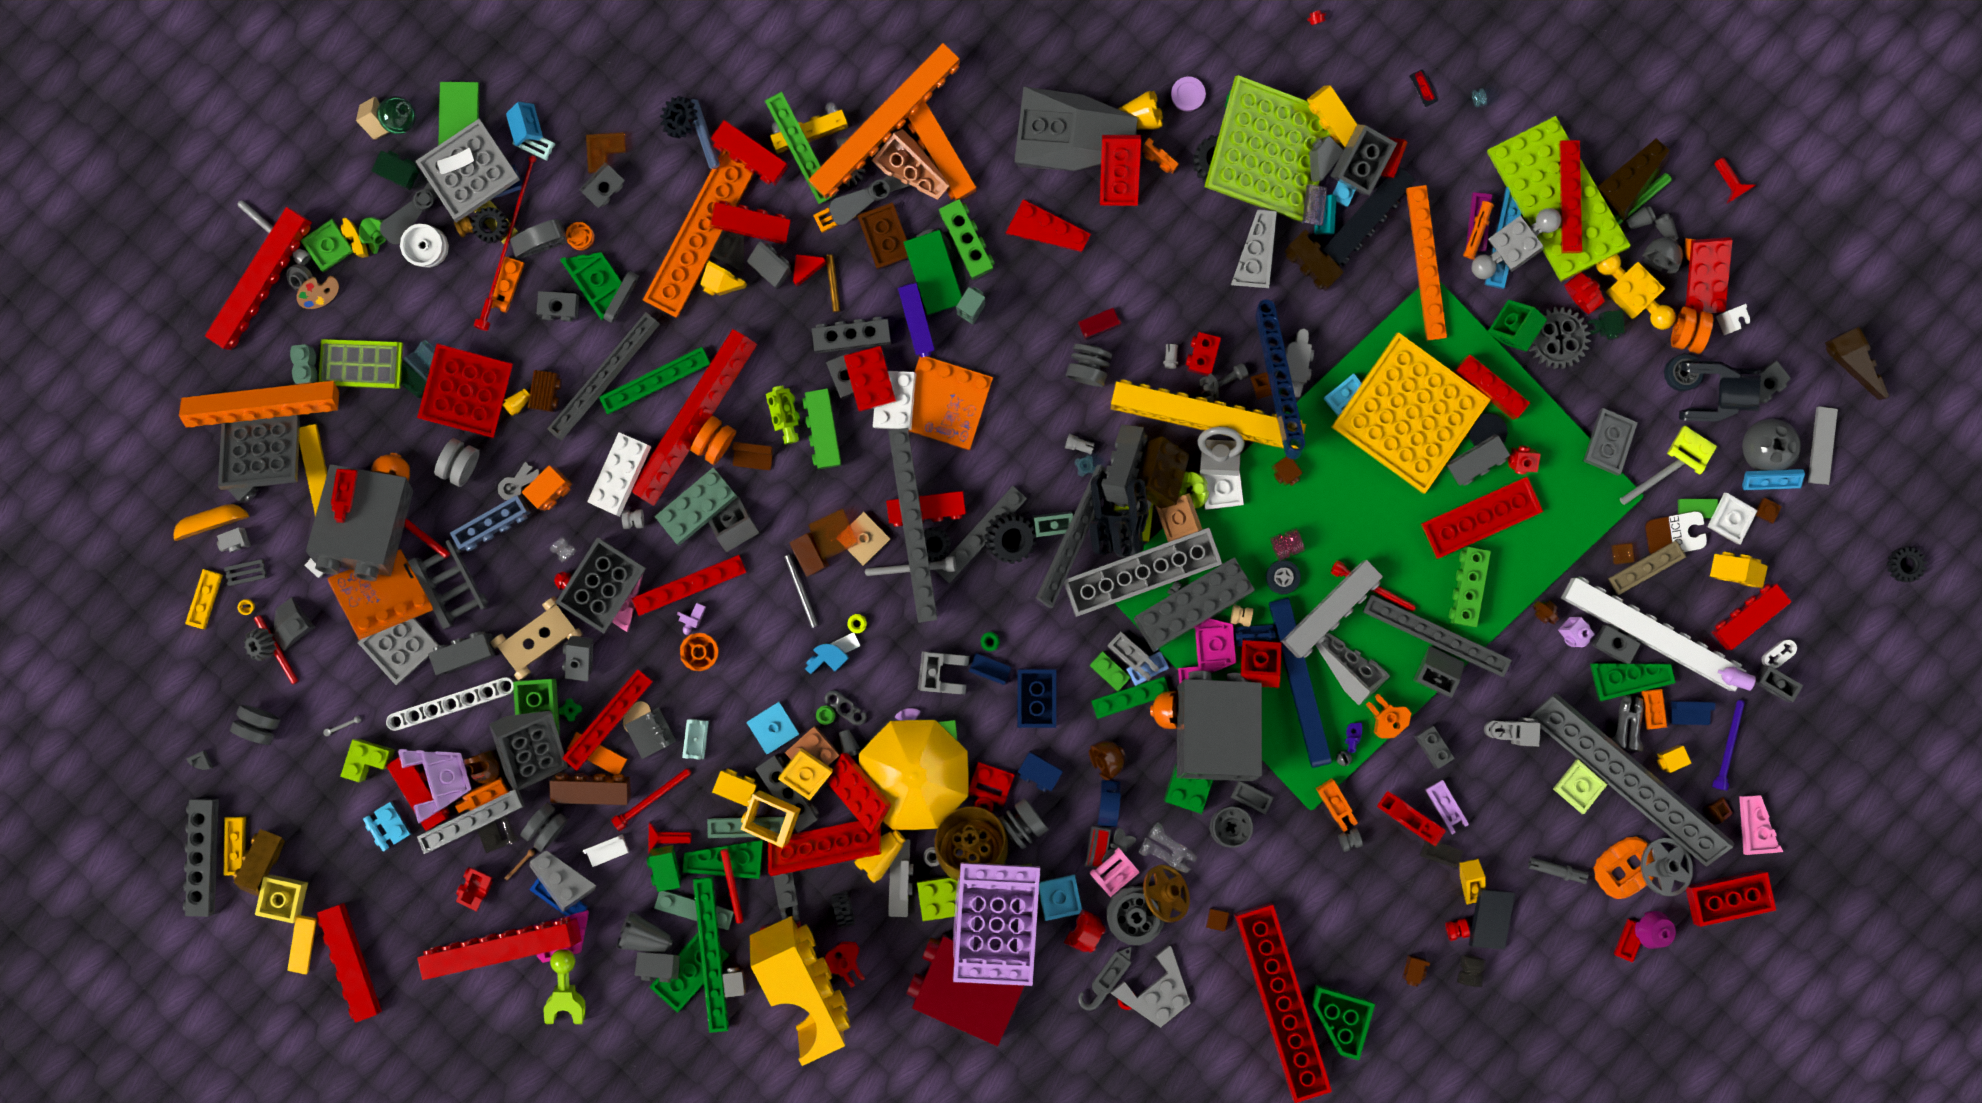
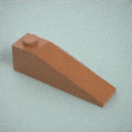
[872,129,950,200]

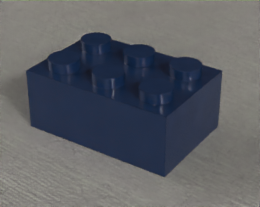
[1017,669,1056,728]

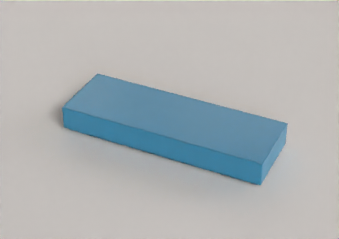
[1742,469,1805,490]

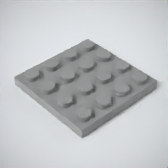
[416,119,520,222]

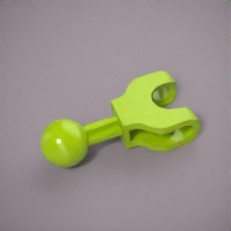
[544,949,585,1024]

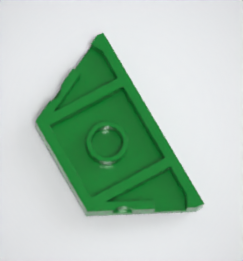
[560,252,622,321]

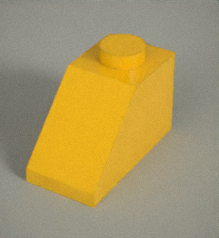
[1460,859,1485,905]

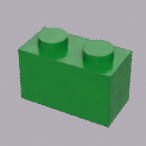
[647,845,682,892]

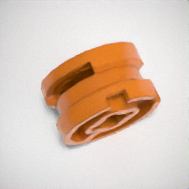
[566,222,595,251]

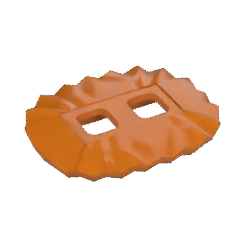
[1593,837,1654,899]

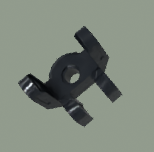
[1679,360,1761,422]
[1090,475,1149,557]

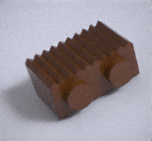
[528,370,562,413]

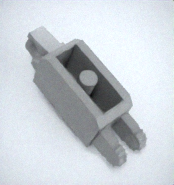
[1285,329,1314,398]

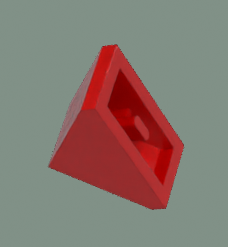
[793,255,827,287]

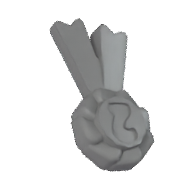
[498,462,539,500]

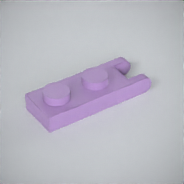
[1425,780,1469,834]

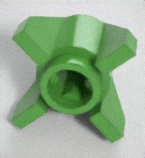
[359,217,386,254]

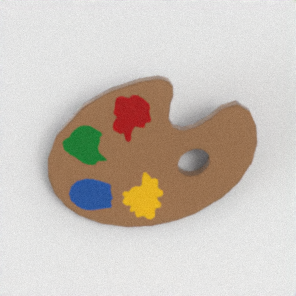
[296,276,339,309]

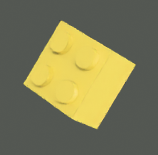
[255,875,308,923]

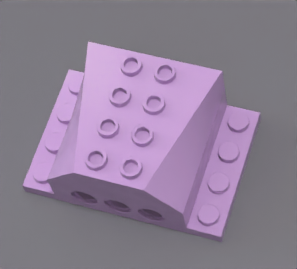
[953,862,1040,986]

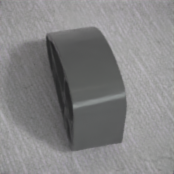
[510,219,567,259]

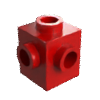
[1508,445,1541,474]

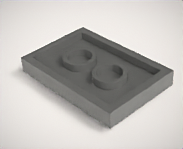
[1583,408,1638,476]

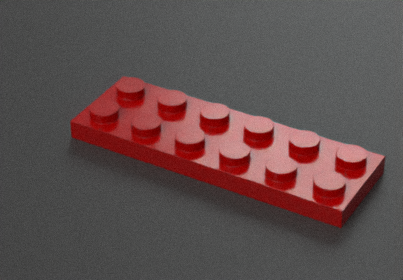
[1421,477,1543,559]
[768,821,881,876]

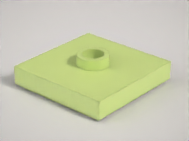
[1553,759,1607,814]

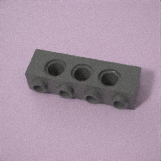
[811,317,891,354]
[755,755,819,833]

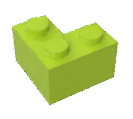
[340,738,395,782]

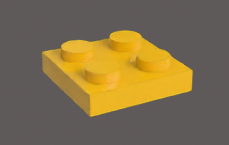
[778,748,833,800]

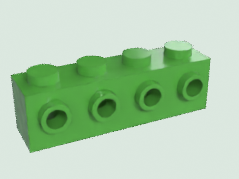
[802,389,842,470]
[1449,547,1491,627]

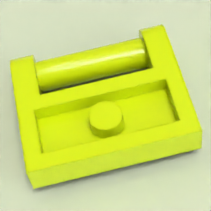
[1667,426,1717,475]

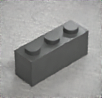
[1446,434,1510,486]

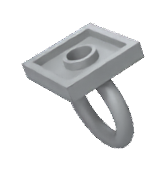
[1198,427,1244,476]

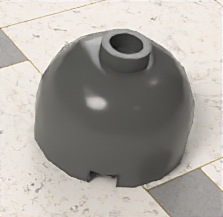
[1642,237,1683,273]

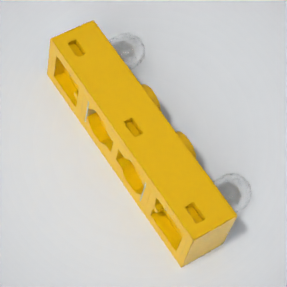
[770,102,848,154]

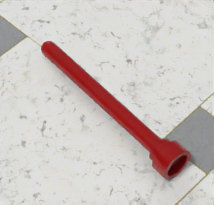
[1330,560,1416,612]
[611,768,691,831]

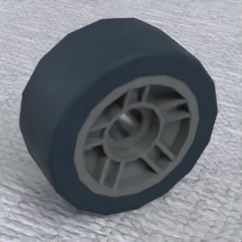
[1664,354,1704,391]

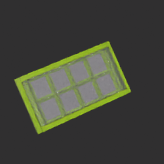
[319,339,403,389]

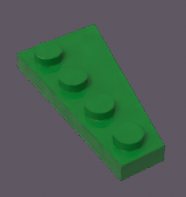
[683,840,764,879]

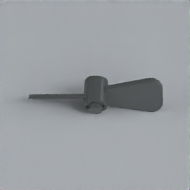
[829,175,911,225]
[380,182,438,245]

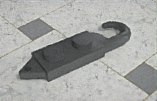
[1078,946,1131,1011]

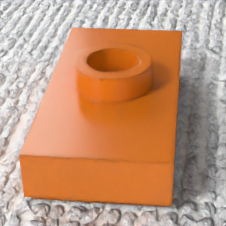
[1641,689,1667,730]

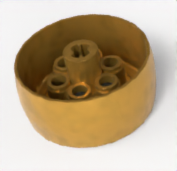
[935,807,1008,881]

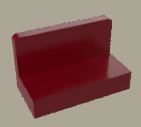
[1078,308,1121,340]

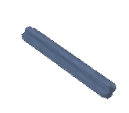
[690,99,720,169]

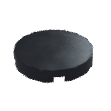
[1468,413,1508,446]

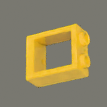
[741,790,801,848]

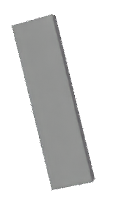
[1808,407,1838,485]

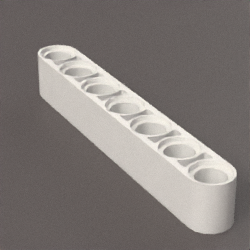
[386,677,516,731]

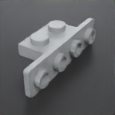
[889,839,913,917]

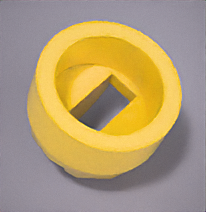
[238,599,255,615]

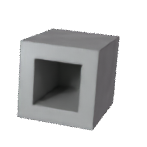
[723,967,746,997]

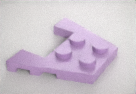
[398,749,471,823]

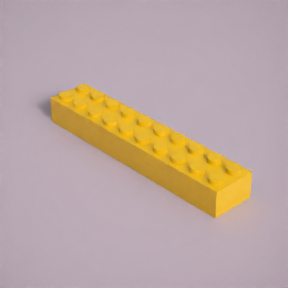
[1111,380,1306,449]

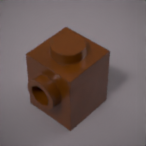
[1272,456,1302,486]

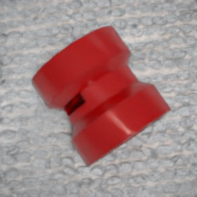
[1445,918,1470,941]

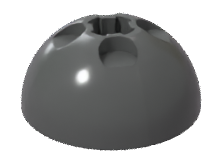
[1742,418,1801,471]

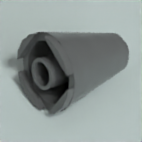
[616,911,673,953]

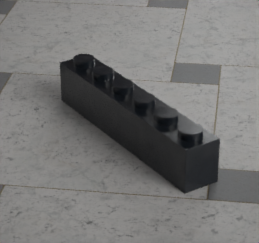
[1322,166,1415,267]

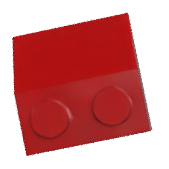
[1241,640,1281,688]

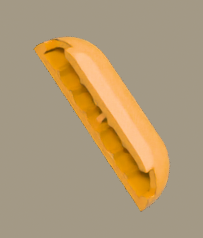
[173,504,249,541]

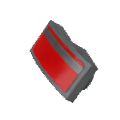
[1084,825,1111,868]

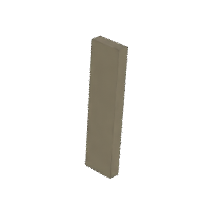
[1608,540,1686,595]

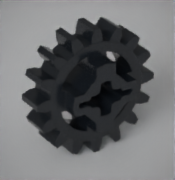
[660,96,698,139]

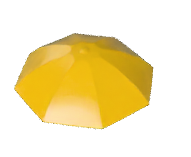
[859,720,968,830]

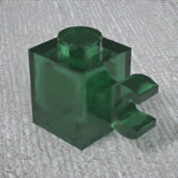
[1587,310,1625,340]

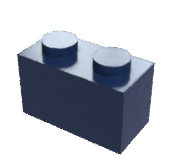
[1018,751,1063,792]

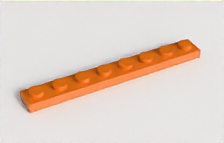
[1406,185,1447,341]

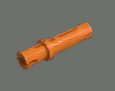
[1463,201,1494,260]

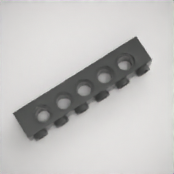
[183,798,219,917]

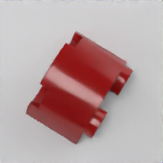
[456,867,493,912]
[1064,909,1106,953]

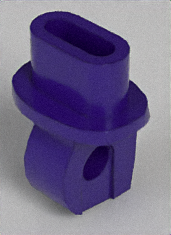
[1345,723,1362,753]

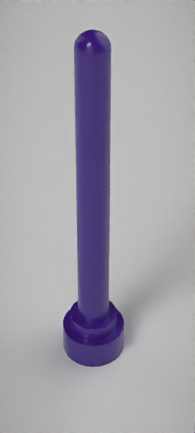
[1712,699,1745,791]

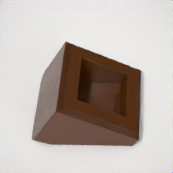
[1250,372,1272,399]
[1703,797,1733,825]

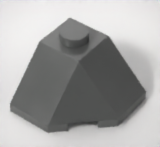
[273,597,315,651]

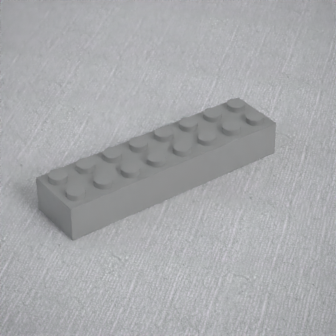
[1064,528,1222,617]

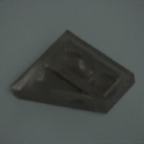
[710,230,744,272]

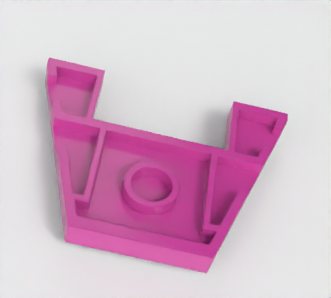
[1178,619,1236,684]

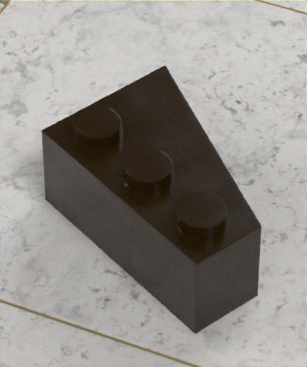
[1284,229,1344,291]

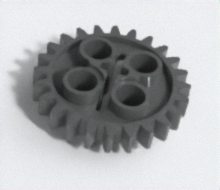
[1529,307,1591,369]

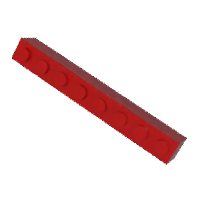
[205,207,312,350]

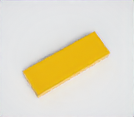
[185,569,223,630]
[224,817,246,875]
[288,915,317,974]

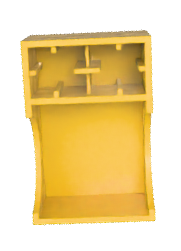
[749,916,851,1066]

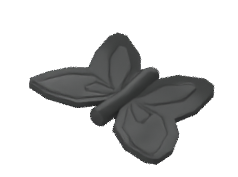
[1102,827,1136,864]

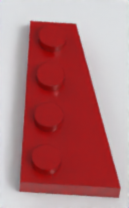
[1006,199,1091,252]

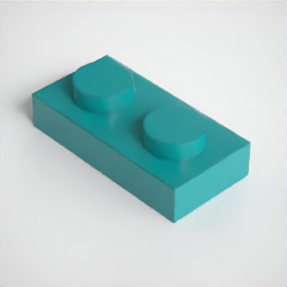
[1314,195,1336,235]

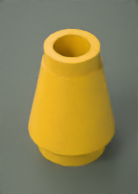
[502,389,530,416]

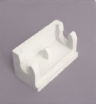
[1716,304,1750,335]

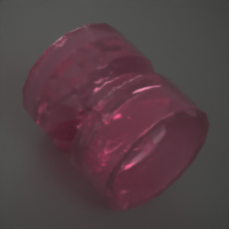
[1270,528,1305,561]

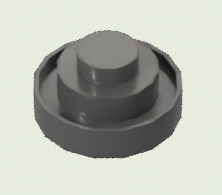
[286,264,313,291]

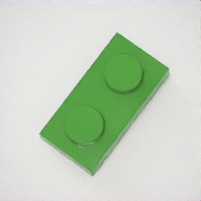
[1089,651,1131,692]

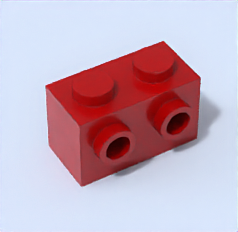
[1185,332,1221,376]

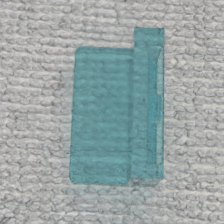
[404,340,435,381]

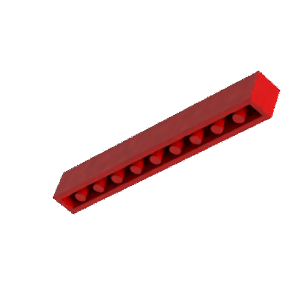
[631,329,758,506]

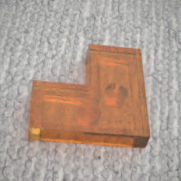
[586,133,626,174]

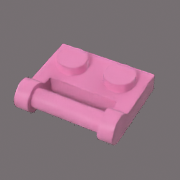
[1089,847,1140,897]

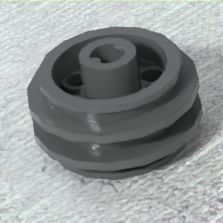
[1106,886,1164,945]

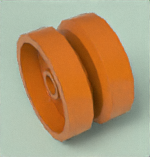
[1671,306,1713,354]
[690,416,736,465]

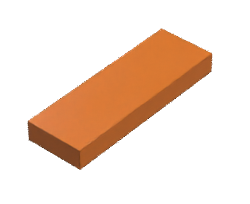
[567,732,628,775]

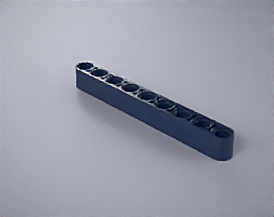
[1255,299,1305,459]
[1269,597,1331,769]

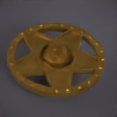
[1143,865,1190,923]

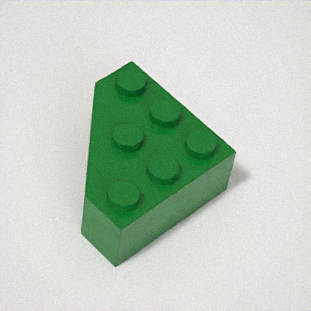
[1310,984,1375,1060]

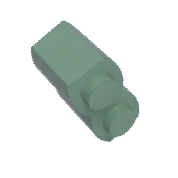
[290,344,318,384]

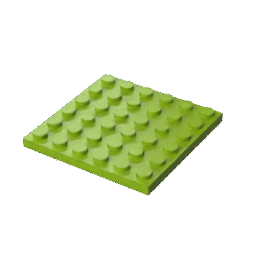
[1204,75,1331,223]

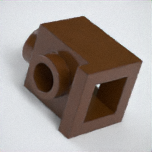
[1402,955,1430,987]

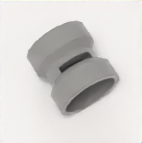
[622,509,644,529]

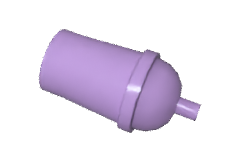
[1718,666,1756,691]

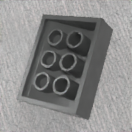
[555,537,646,634]
[489,711,568,790]

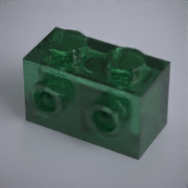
[371,150,420,190]

